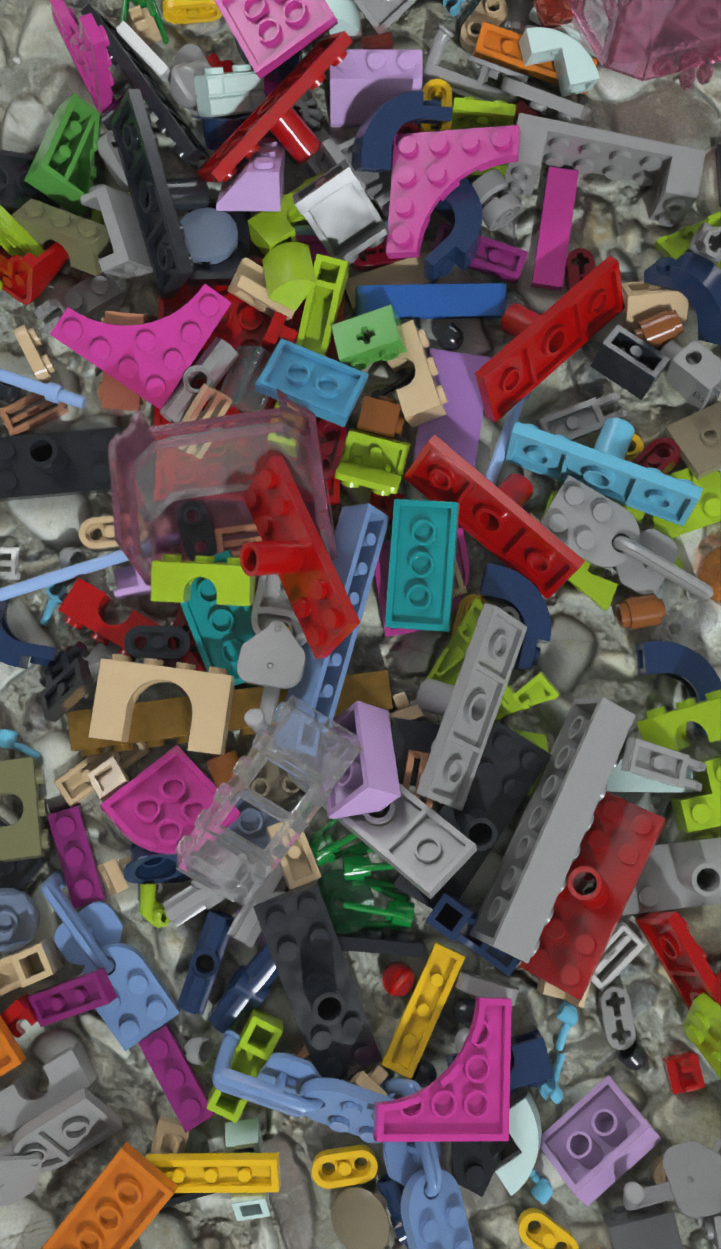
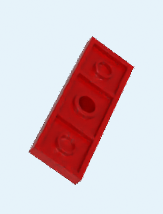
[196,31,353,183]
[475,256,624,423]
[403,434,585,600]
[240,456,361,659]
[519,792,666,1000]
[635,911,721,1010]

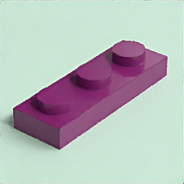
[431,222,528,284]
[47,805,107,908]
[27,967,118,1027]
[138,1024,215,1133]

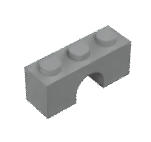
[0,1041,98,1137]

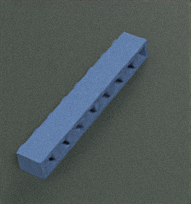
[272,503,390,760]

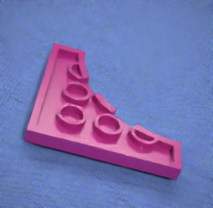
[50,0,116,115]
[386,125,521,259]
[50,284,231,410]
[373,997,512,1142]

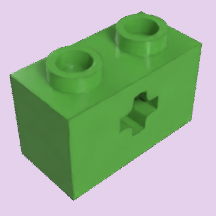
[331,305,407,370]

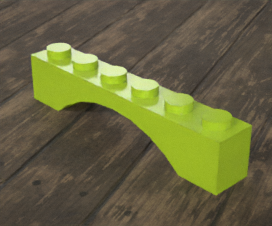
[267,254,348,453]

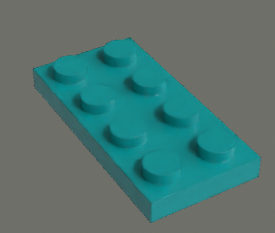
[385,499,459,632]
[180,549,256,686]

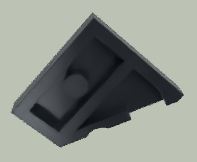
[452,1134,511,1197]

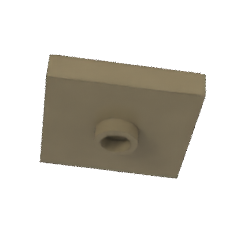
[664,401,721,480]

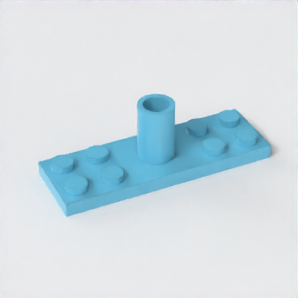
[505,418,703,526]

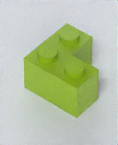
[670,755,721,833]

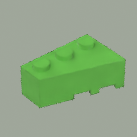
[25,93,100,216]

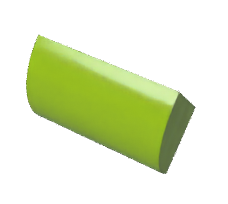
[262,242,316,311]

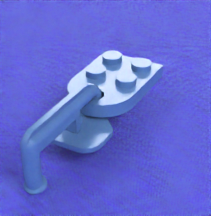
[41,871,181,1051]
[212,1030,395,1144]
[380,1077,474,1249]

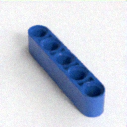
[355,283,506,320]

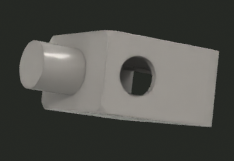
[660,339,721,412]

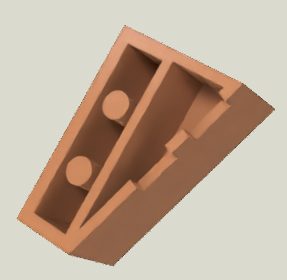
[97,311,156,412]

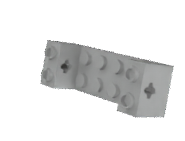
[504,113,706,227]

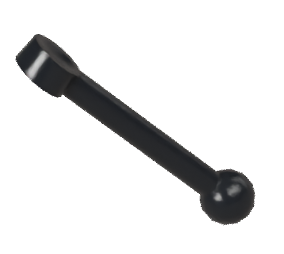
[371,369,416,399]

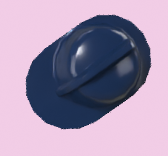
[194,113,251,151]
[123,843,202,884]

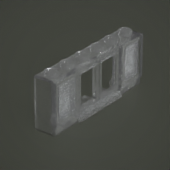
[175,695,362,907]

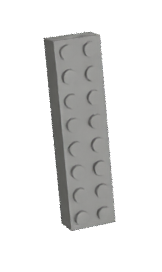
[469,697,636,963]

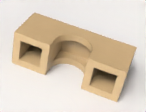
[387,320,448,428]
[0,937,64,996]

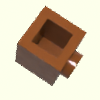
[357,396,405,439]

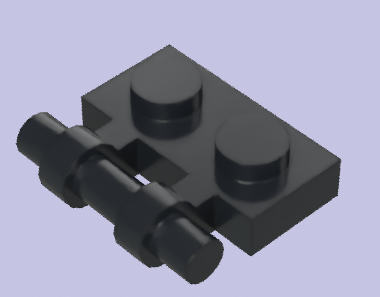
[39,641,94,722]

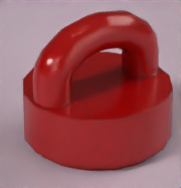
[382,961,414,997]

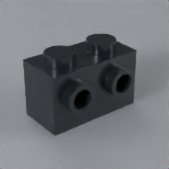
[590,324,670,400]

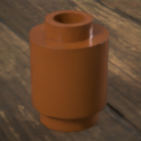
[634,310,684,348]
[615,593,666,630]
[206,746,245,796]

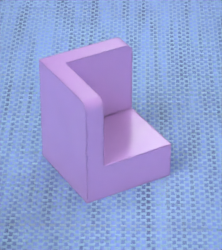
[114,558,152,600]

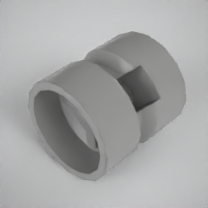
[472,169,523,231]

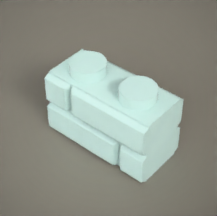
[194,64,266,118]

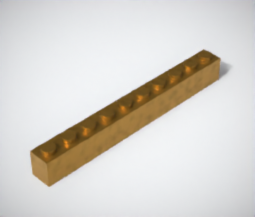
[67,670,393,756]

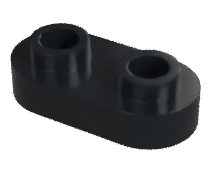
[176,500,217,561]
[124,626,190,659]

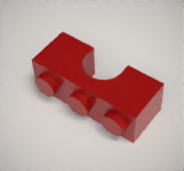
[58,578,161,662]

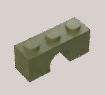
[12,199,114,276]
[0,757,50,862]

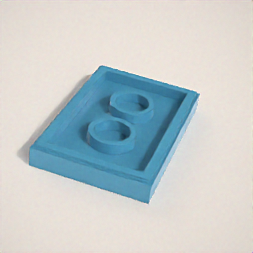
[255,338,369,427]

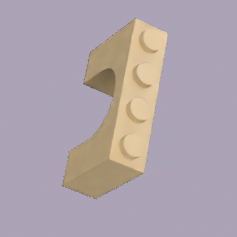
[89,654,235,755]

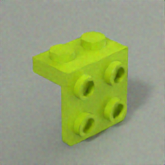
[451,96,516,178]
[335,428,411,496]

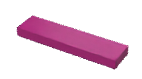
[531,167,579,291]

